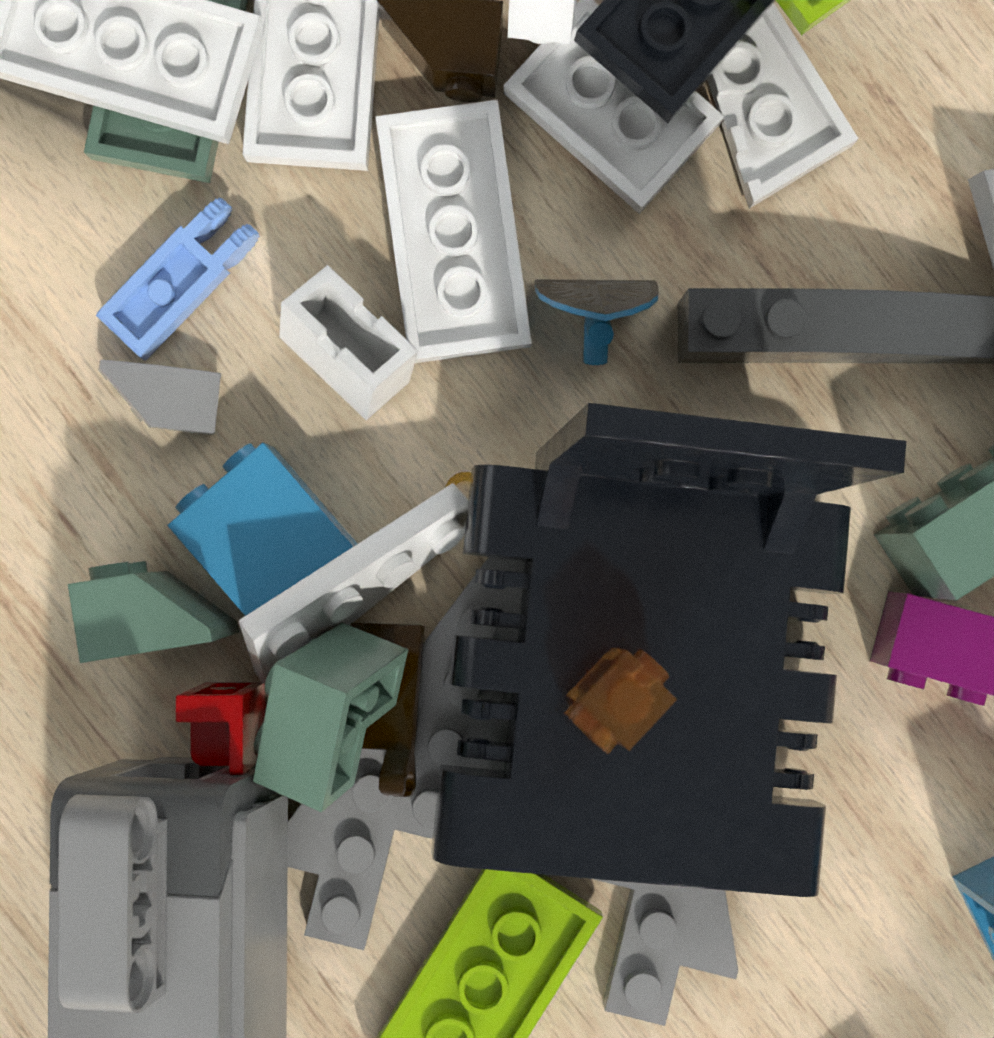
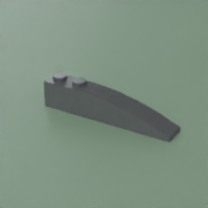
[678,288,994,364]

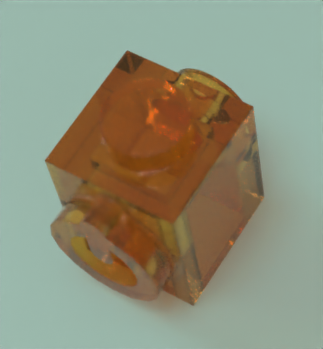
[565,648,677,755]

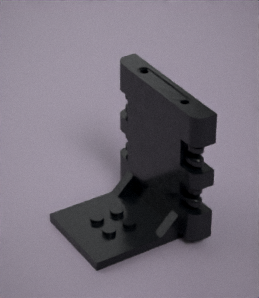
[431,403,907,897]

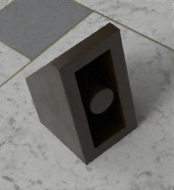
[377,0,503,102]

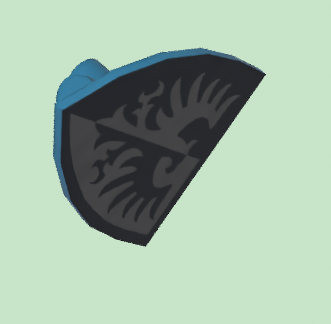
[535,279,659,365]

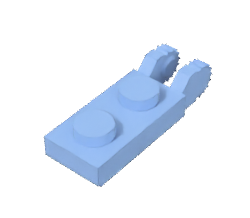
[96,197,260,361]

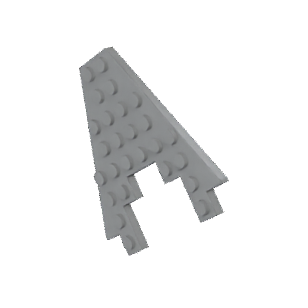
[288,557,738,1026]

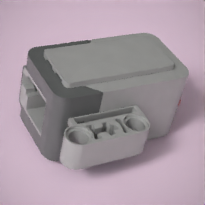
[48,757,288,1038]

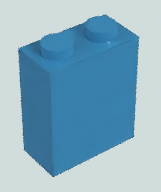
[167,442,357,616]

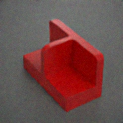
[176,682,267,775]

